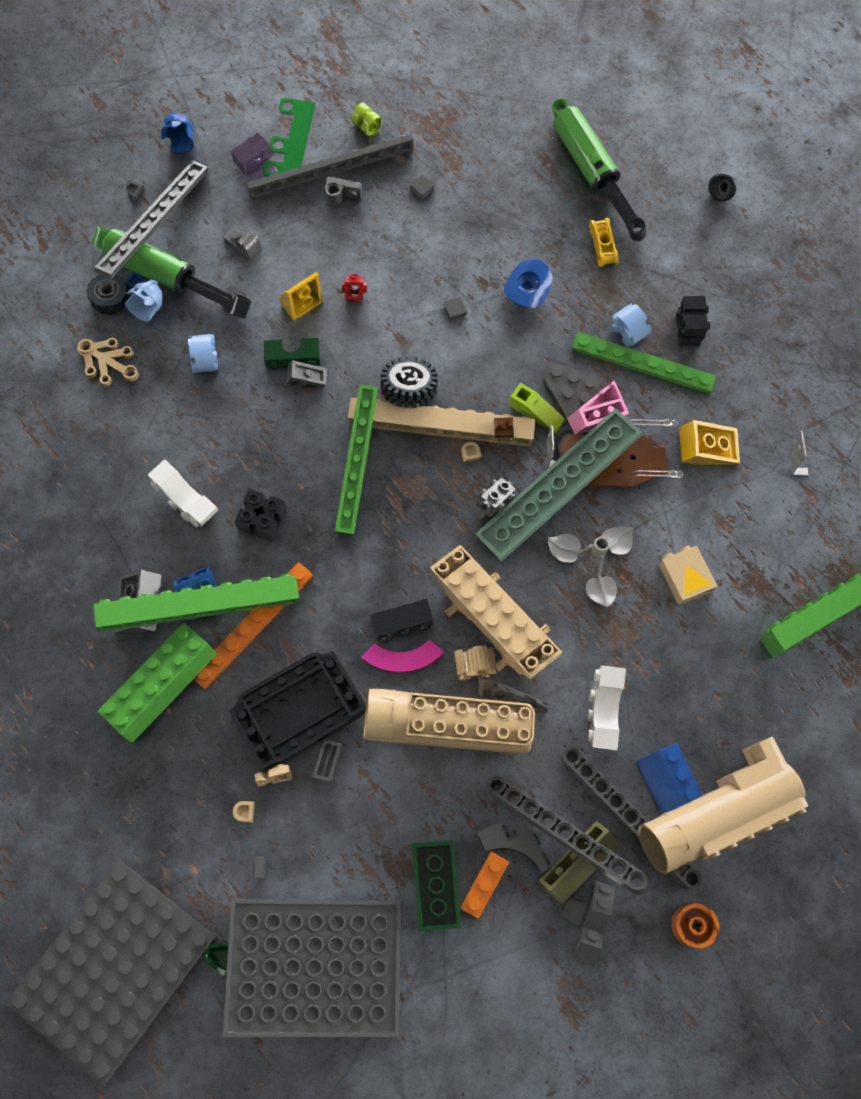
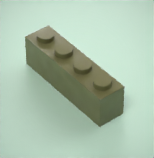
[539,821,619,905]

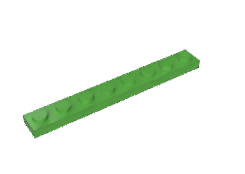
[572,332,716,394]
[335,384,378,535]

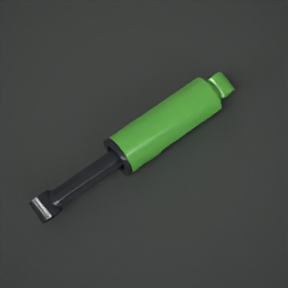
[552,98,647,241]
[91,227,252,319]

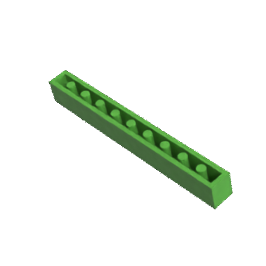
[93,574,299,632]

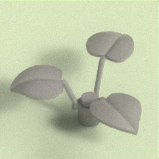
[548,526,634,607]

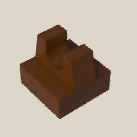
[494,417,514,438]

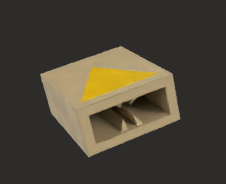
[659,545,718,606]

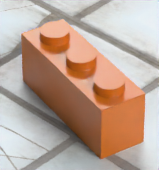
[460,851,509,919]

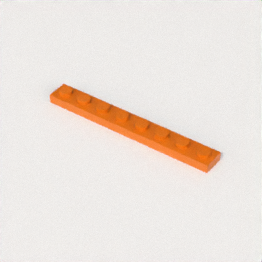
[194,562,313,690]

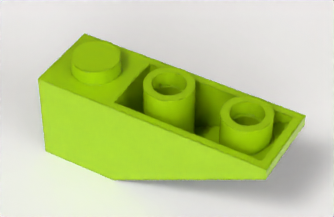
[509,382,565,434]

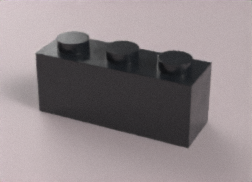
[370,598,433,642]

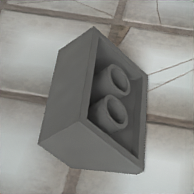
[114,570,162,634]

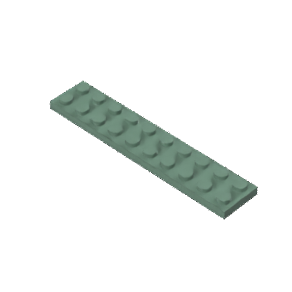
[476,408,642,562]

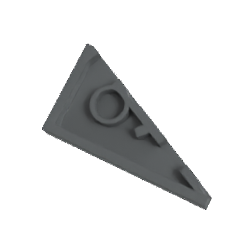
[478,675,548,711]

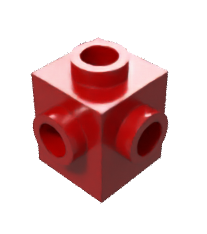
[342,274,367,302]

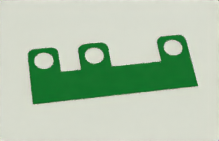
[263,98,316,176]

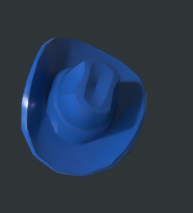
[504,258,553,308]

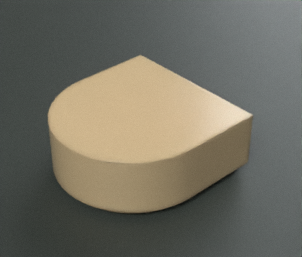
[461,442,482,463]
[232,801,255,823]

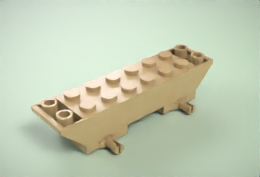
[430,545,562,679]

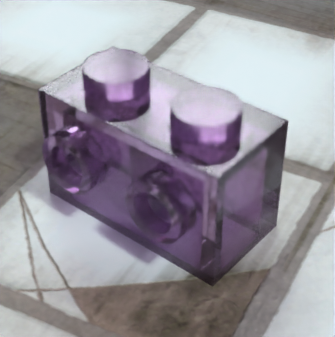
[231,133,273,175]

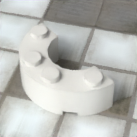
[148,459,218,528]
[587,665,626,750]

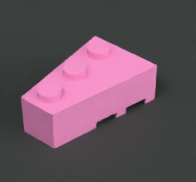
[567,381,629,435]

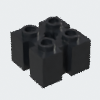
[676,296,710,346]
[234,488,287,542]

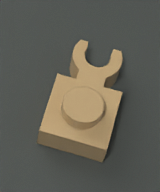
[254,764,292,787]

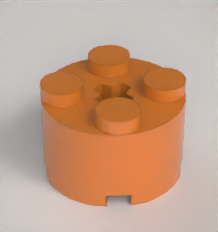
[671,903,719,948]

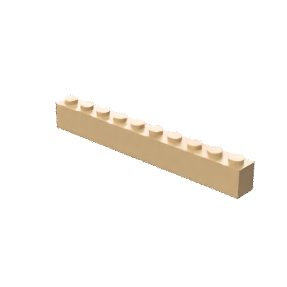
[348,397,535,447]

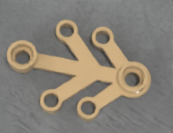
[77,338,139,387]

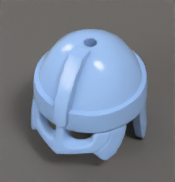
[125,280,163,322]

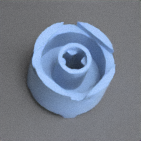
[611,303,652,347]
[187,334,218,373]

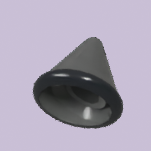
[708,173,737,202]

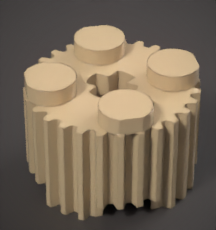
[455,645,497,681]

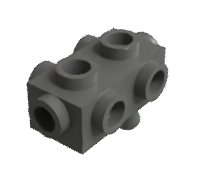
[476,478,516,520]

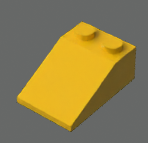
[280,272,323,321]
[679,420,740,465]

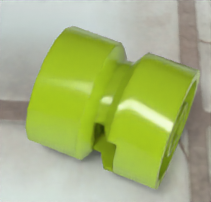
[350,103,383,136]

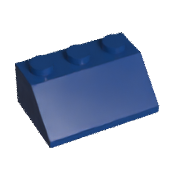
[636,743,703,814]

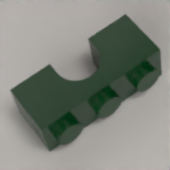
[264,338,320,370]

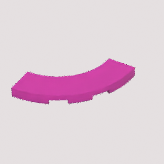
[361,639,444,673]

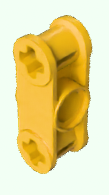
[589,218,619,267]

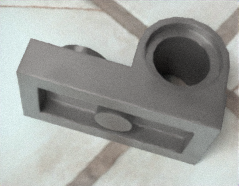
[325,177,362,206]
[223,225,262,260]
[287,360,327,388]

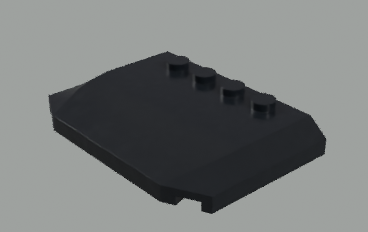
[229,651,366,772]

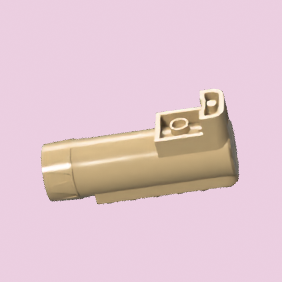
[364,689,535,755]
[639,736,808,874]

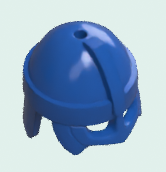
[161,112,194,154]

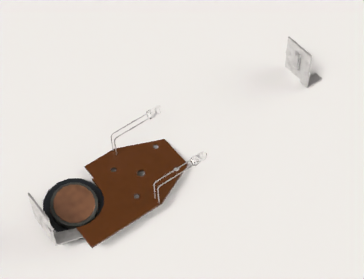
[546,419,808,487]

